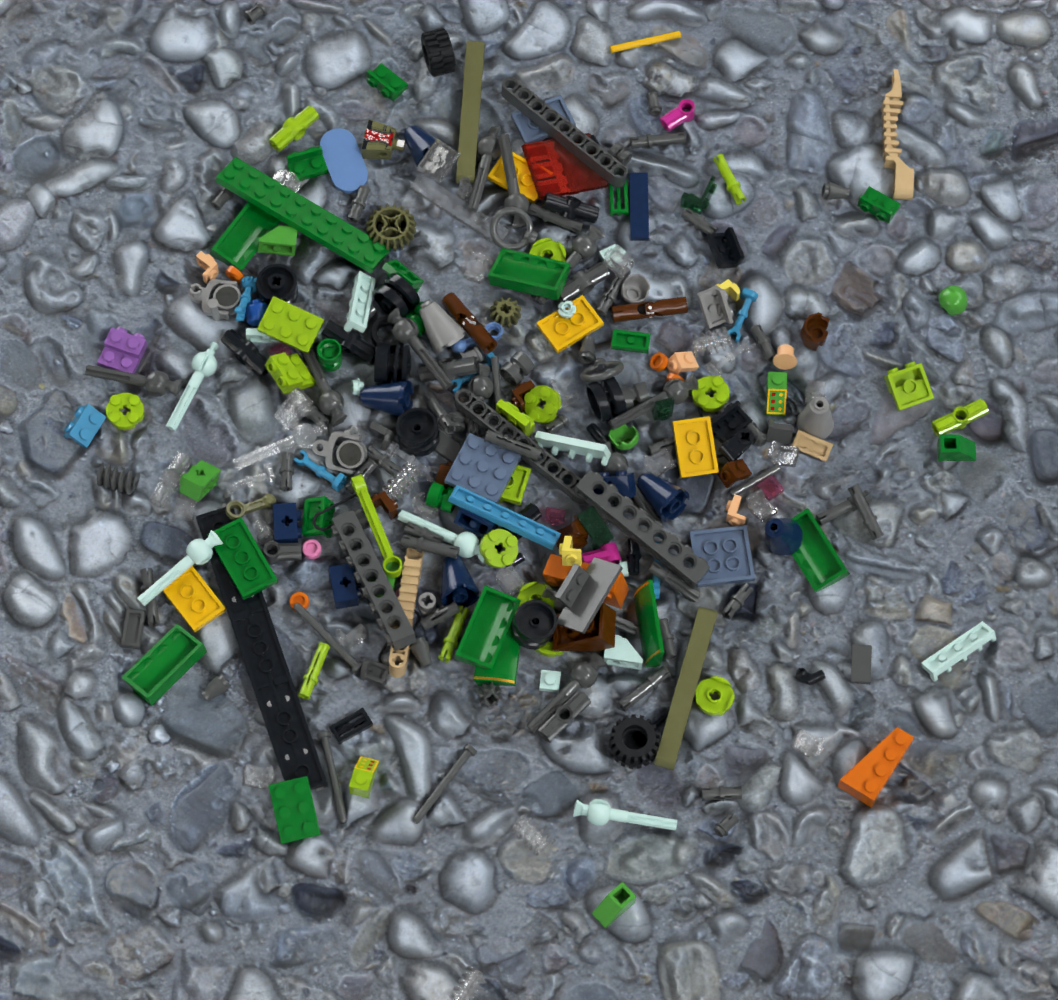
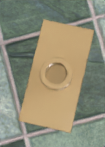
[791,429,834,462]

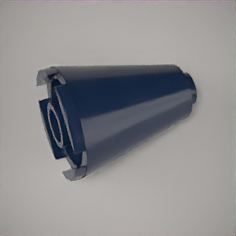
[404,125,445,174]
[359,380,414,417]
[637,472,689,522]
[765,518,803,556]
[441,556,479,608]

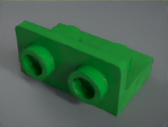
[366,63,408,101]
[286,146,329,183]
[857,186,901,223]
[382,259,424,292]
[302,496,335,538]

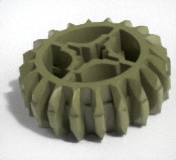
[366,203,416,252]

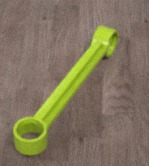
[350,474,403,578]

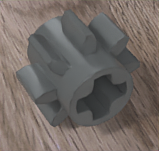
[477,682,503,708]

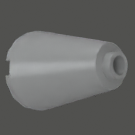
[419,299,466,354]
[796,397,834,440]

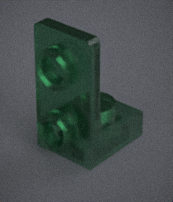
[680,176,717,214]
[650,396,674,421]
[577,506,614,550]

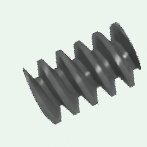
[96,463,140,495]

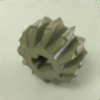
[490,297,521,329]

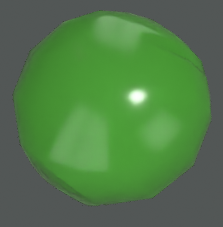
[939,285,968,315]
[608,424,640,451]

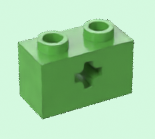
[179,460,221,502]

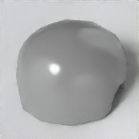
[621,274,650,304]

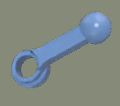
[451,322,503,354]

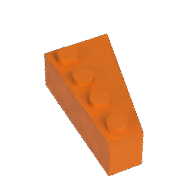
[542,554,629,609]
[837,727,914,808]

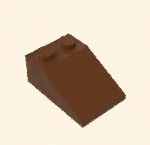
[552,603,616,651]

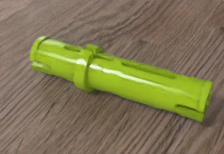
[713,154,747,205]
[438,606,470,663]
[298,642,330,700]

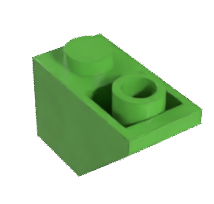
[592,882,636,929]

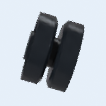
[256,264,298,305]
[372,273,420,318]
[586,377,627,423]
[396,407,440,457]
[511,600,557,650]

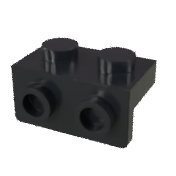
[705,227,745,269]
[711,400,753,444]

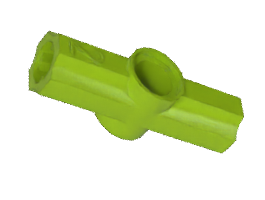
[269,105,319,152]
[931,398,989,437]

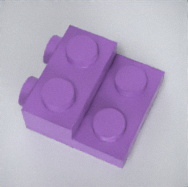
[97,327,147,373]

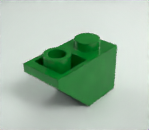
[937,434,976,461]

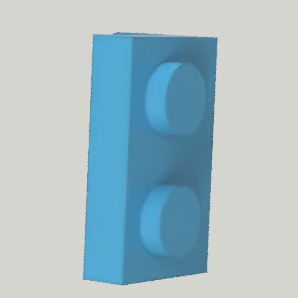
[63,404,106,448]

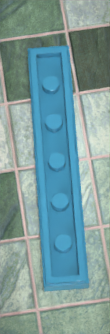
[448,485,561,550]

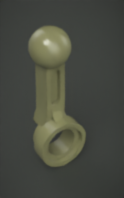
[225,494,276,520]

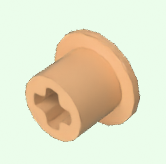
[773,344,797,370]

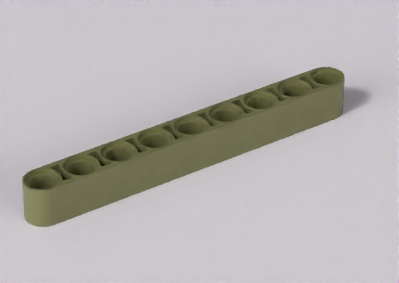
[456,41,485,184]
[654,606,718,770]

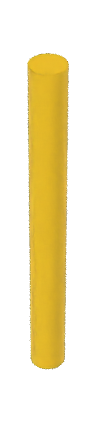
[610,31,681,53]

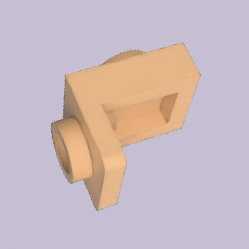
[196,251,219,284]
[667,351,699,375]
[725,494,746,526]

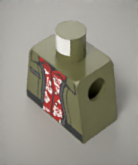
[361,119,406,159]

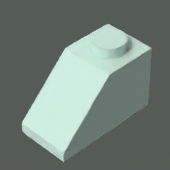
[603,635,643,670]

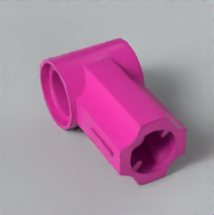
[660,99,695,132]
[582,543,622,564]

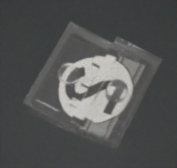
[416,138,461,184]

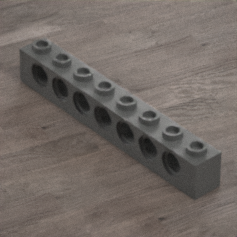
[574,470,710,589]
[331,510,416,651]

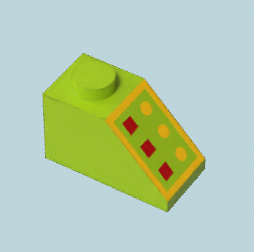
[349,756,380,799]

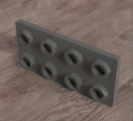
[555,557,623,634]

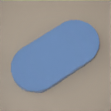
[320,128,368,194]

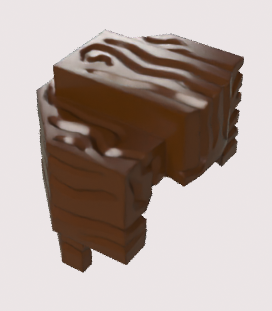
[800,312,830,351]
[556,515,588,549]

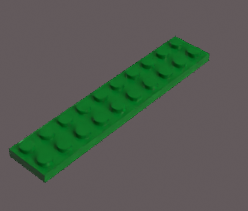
[215,157,391,274]

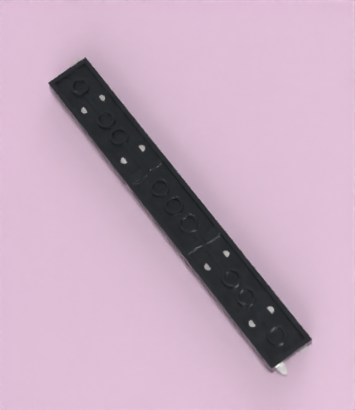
[196,503,328,791]

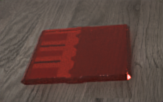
[521,133,609,199]

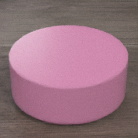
[302,539,322,560]

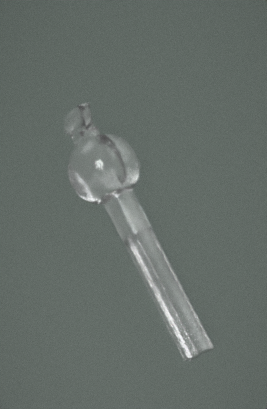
[233,418,329,470]

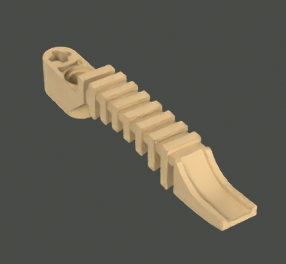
[881,69,914,200]
[389,535,424,678]

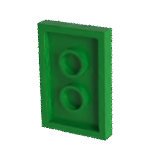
[268,776,321,844]

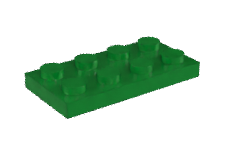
[207,517,278,600]

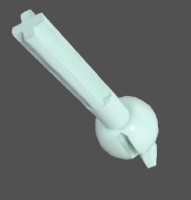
[166,342,219,431]
[397,509,485,563]
[137,530,223,606]
[573,798,677,831]

